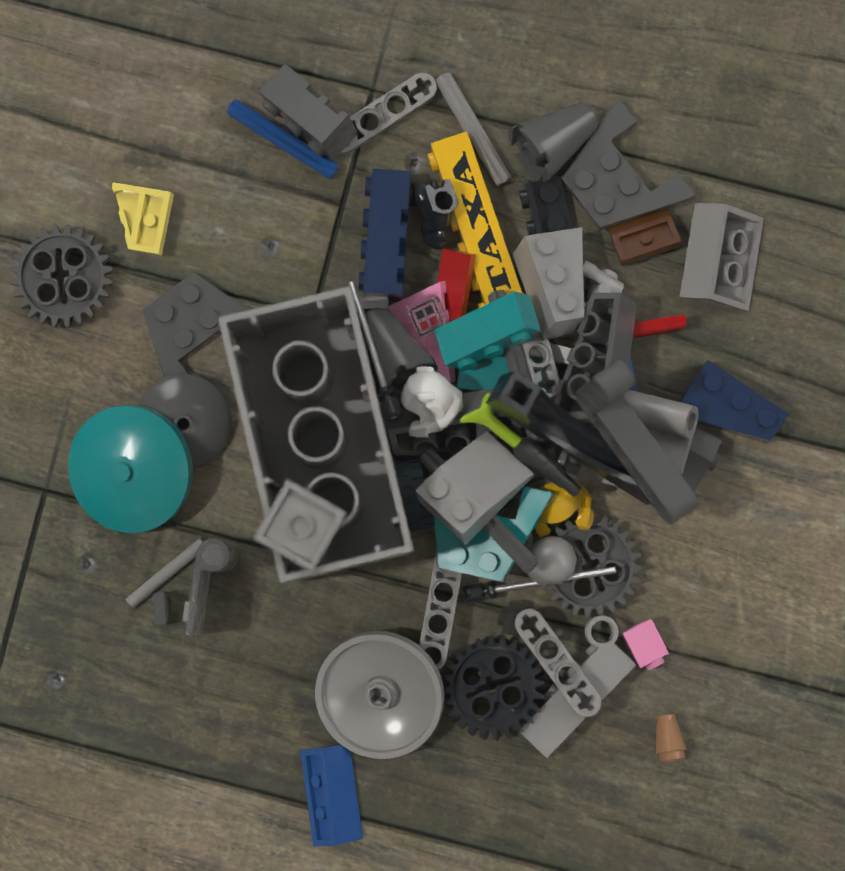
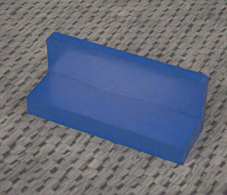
[300,744,363,847]

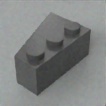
[259,64,358,161]

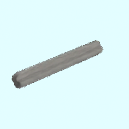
[436,72,511,186]

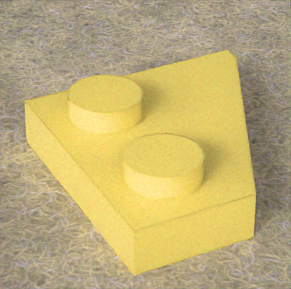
[112,182,174,256]

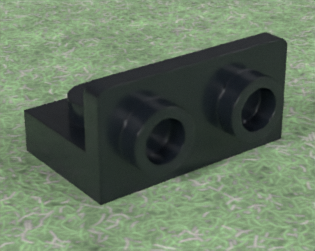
[519,176,573,235]

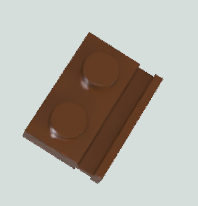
[607,207,682,266]

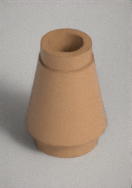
[656,714,687,763]

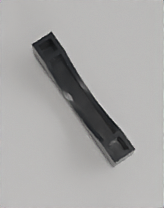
[485,371,651,505]

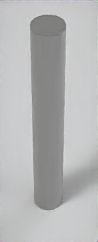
[125,538,205,609]

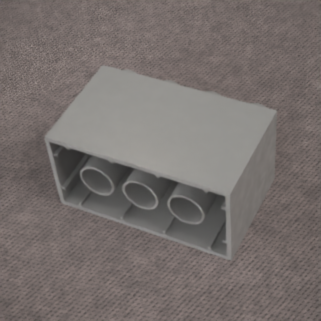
[218,286,414,583]

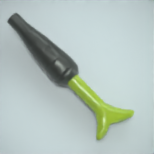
[460,392,582,497]

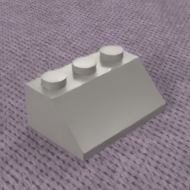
[680,203,764,311]

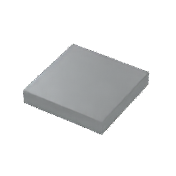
[253,479,347,573]

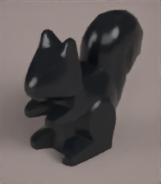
[410,179,459,250]

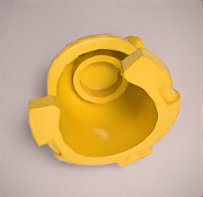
[534,481,595,538]

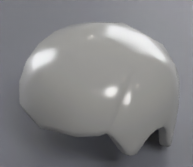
[528,536,577,586]

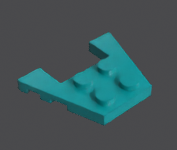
[429,471,554,582]

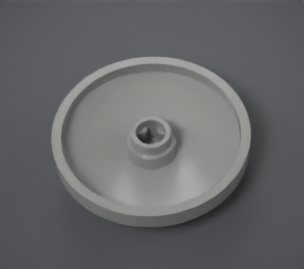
[315,631,444,759]

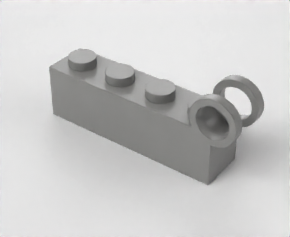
[519,616,636,758]

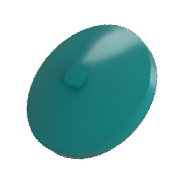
[68,404,193,533]

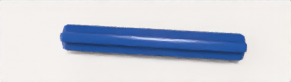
[227,99,339,179]

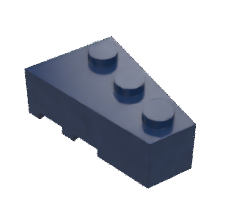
[679,360,789,443]

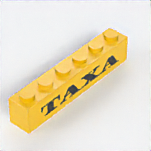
[427,131,522,308]

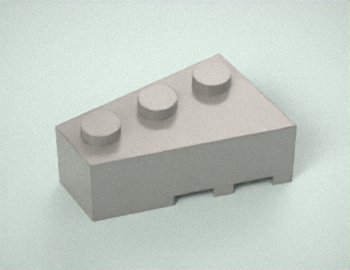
[513,227,584,339]

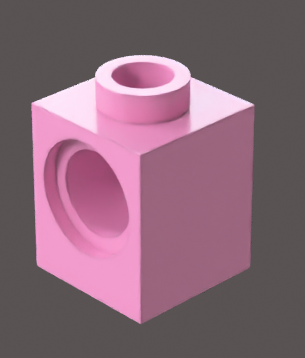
[621,618,669,671]

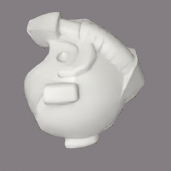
[401,366,463,438]

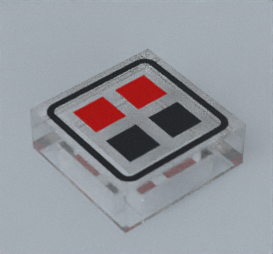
[407,296,449,339]

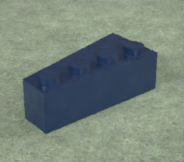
[358,169,411,302]

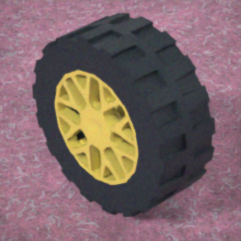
[395,458,435,532]

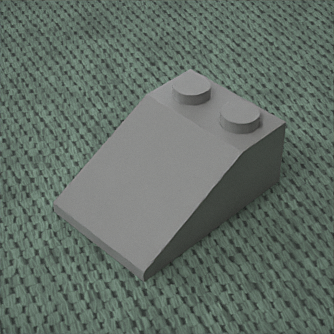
[415,431,534,545]

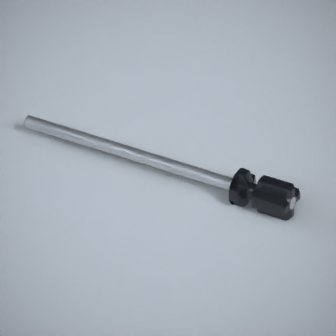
[349,281,403,421]
[464,567,616,603]

